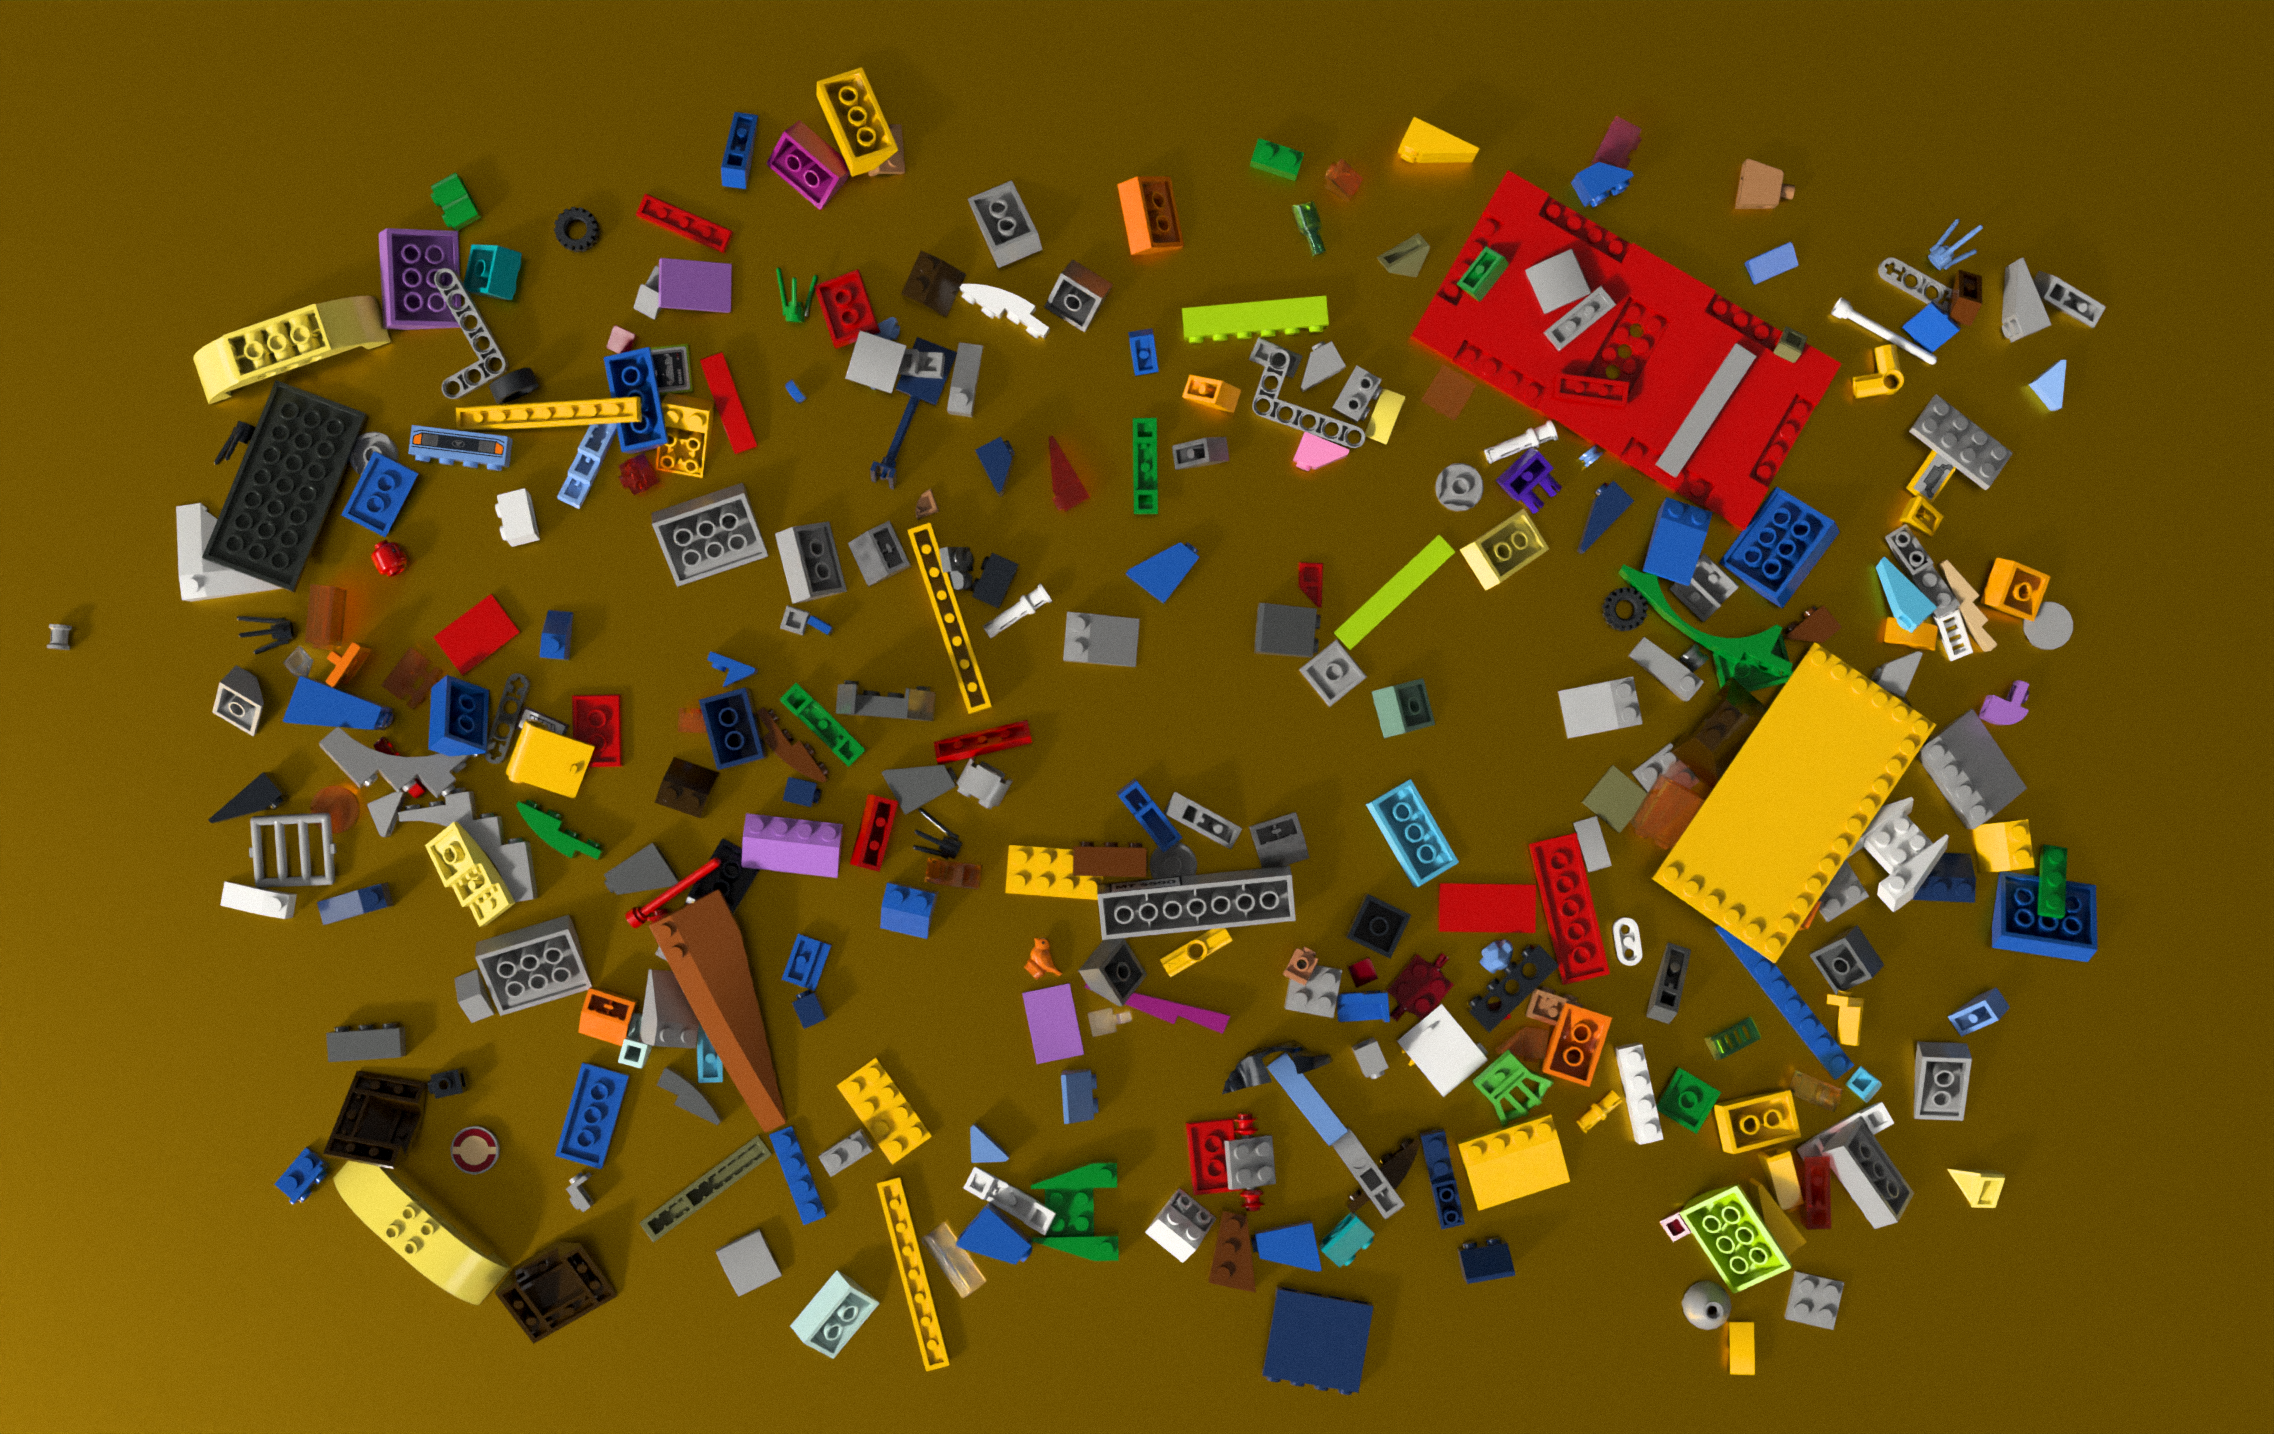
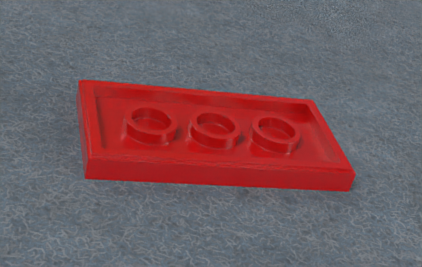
[1438,883,1536,933]

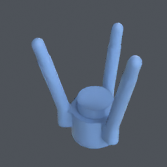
[1928,219,1983,270]

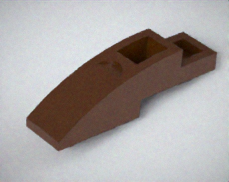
[756,707,830,783]

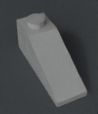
[2033,271,2106,328]
[947,342,983,417]
[1628,637,1704,701]
[1163,792,1242,849]

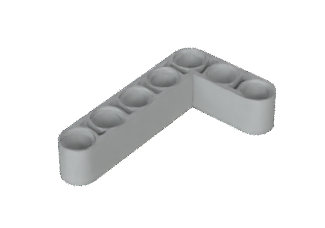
[434,268,509,399]
[1252,349,1365,448]

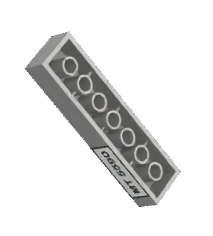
[1097,866,1296,940]

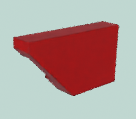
[1298,562,1323,608]

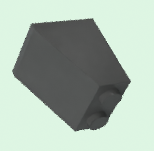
[1254,603,1321,658]

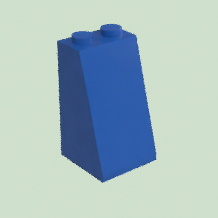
[283,676,394,731]

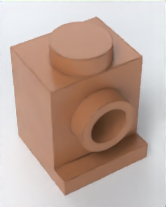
[1283,946,1319,987]

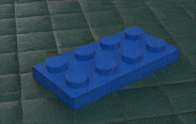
[555,1062,630,1169]

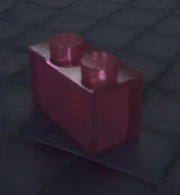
[1591,116,1642,170]

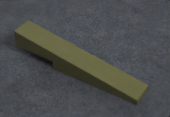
[639,1135,772,1243]

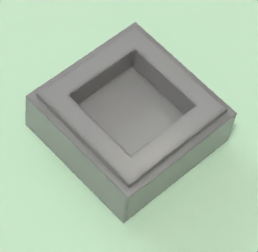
[780,605,811,636]

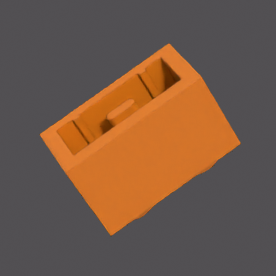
[579,986,640,1046]

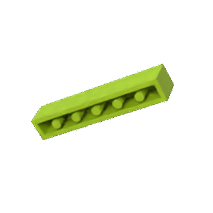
[1182,296,1329,343]

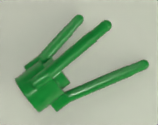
[776,267,818,322]

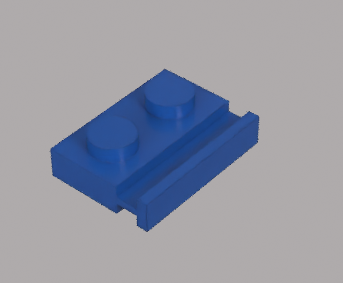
[782,933,832,991]

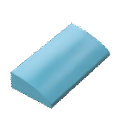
[1366,779,1459,888]

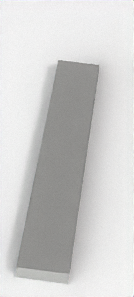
[1655,343,1756,478]

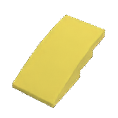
[425,822,515,927]

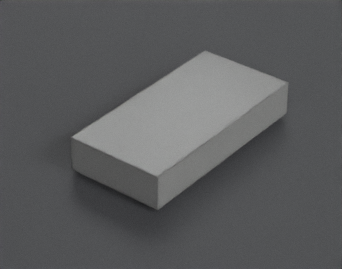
[1249,337,1302,379]

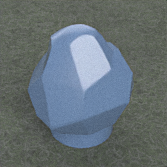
[1480,940,1513,974]

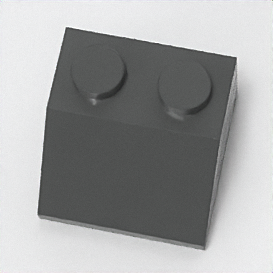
[1809,925,1884,995]
[1078,938,1147,1006]

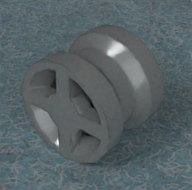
[1678,643,1709,672]

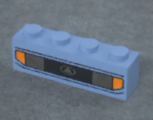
[408,425,513,471]

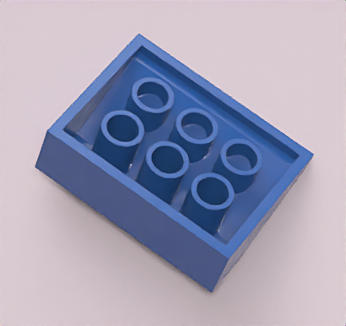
[1719,486,1840,609]
[1992,871,2097,962]

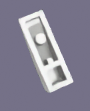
[221,881,297,919]

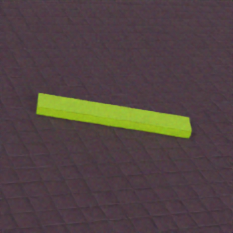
[1334,535,1455,651]

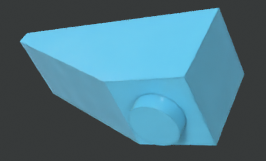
[1876,556,1937,633]

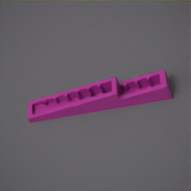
[1085,983,1230,1034]

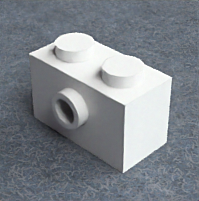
[495,488,540,547]

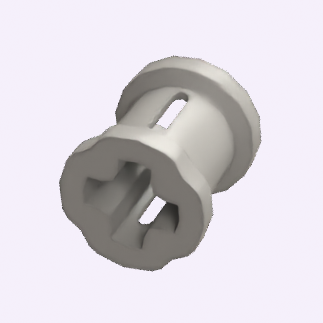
[47,624,72,650]

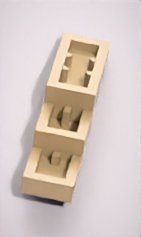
[1937,560,1998,652]

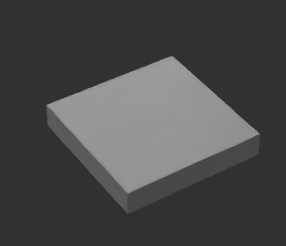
[1299,639,1367,707]

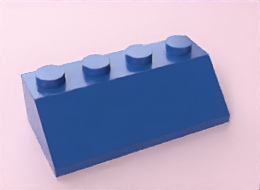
[604,347,669,454]

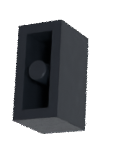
[970,552,1019,610]

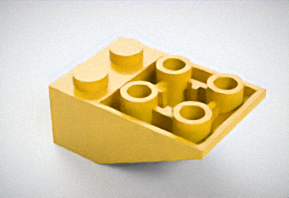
[655,393,715,478]

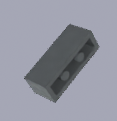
[326,1022,406,1062]

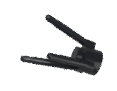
[214,421,256,465]
[237,616,294,654]
[913,808,963,859]

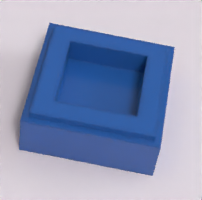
[807,615,834,636]

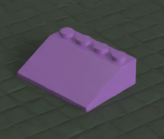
[379,228,461,330]

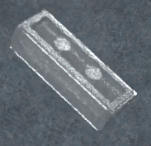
[921,1222,986,1298]

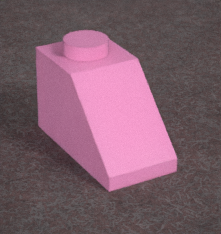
[1293,432,1349,471]

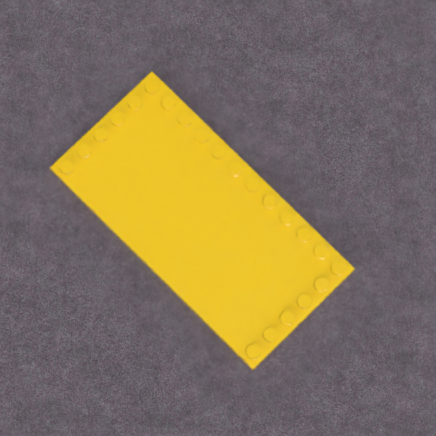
[1652,642,1936,963]

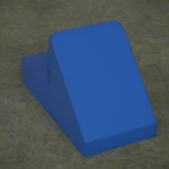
[1128,328,1159,376]
[707,651,758,688]

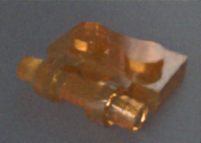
[381,647,443,710]

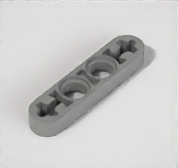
[1878,258,1952,313]

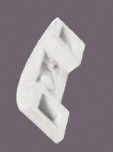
[1797,1101,1894,1170]
[964,1167,1056,1235]

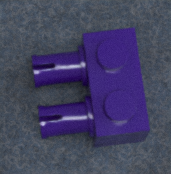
[1496,447,1562,514]

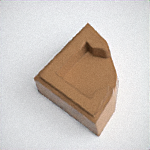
[915,489,940,520]

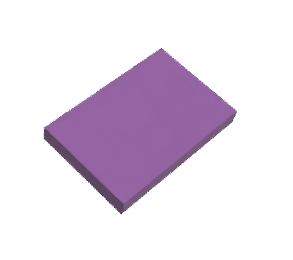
[658,258,732,313]
[1022,983,1084,1064]

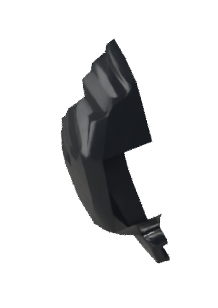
[1222,1041,1333,1094]

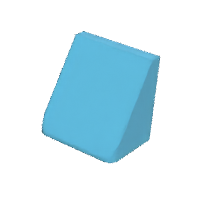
[1845,1066,1882,1103]

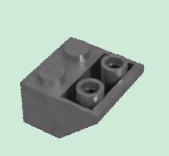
[848,521,912,587]
[1249,812,1309,868]

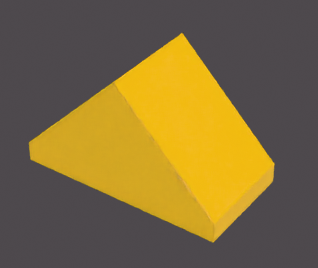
[1899,496,1944,537]

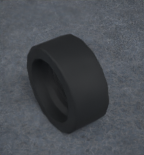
[489,367,539,404]

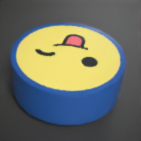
[785,379,807,403]

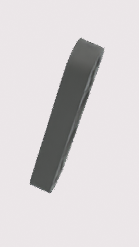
[484,673,530,764]

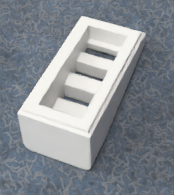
[1932,608,1973,661]

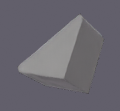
[367,791,409,837]
[455,969,495,1023]

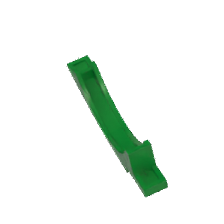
[1619,564,1793,677]

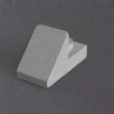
[633,266,662,320]

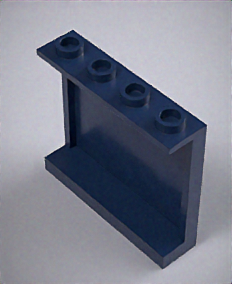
[1262,1286,1373,1395]

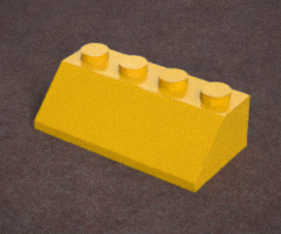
[817,67,898,177]

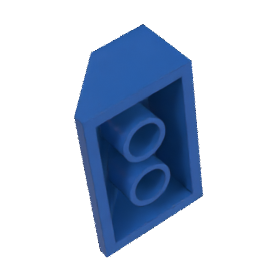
[429,675,489,756]

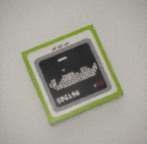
[651,344,694,396]

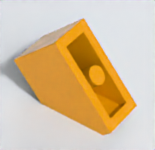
[1182,375,1241,413]

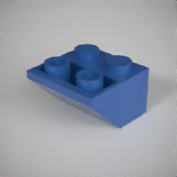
[1571,162,1634,208]

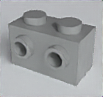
[1331,366,1383,424]

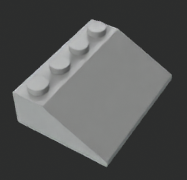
[652,483,768,587]
[1916,709,2027,829]
[475,915,593,1016]

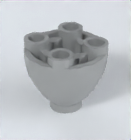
[1682,1280,1732,1330]

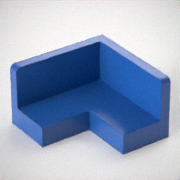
[1337,990,1390,1022]

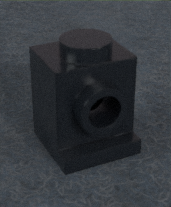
[428,1067,468,1099]

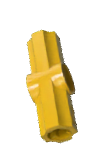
[1160,928,1233,977]

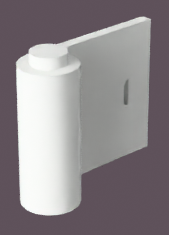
[1397,1004,1489,1097]

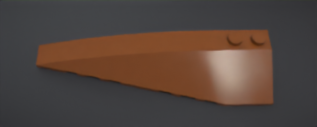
[649,889,787,1133]

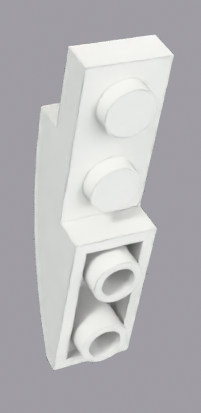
[960,284,1050,339]

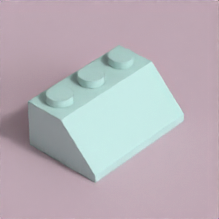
[790,1270,880,1359]

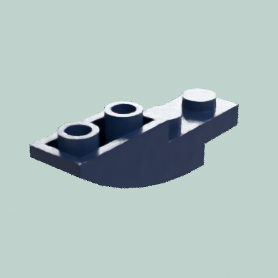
[1420,1128,1465,1230]

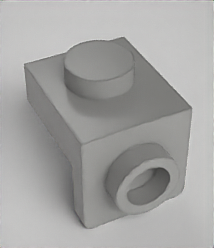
[566,1172,595,1212]

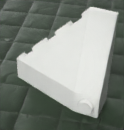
[176,503,283,602]

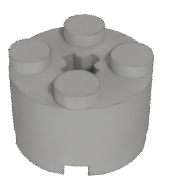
[957,757,1013,809]

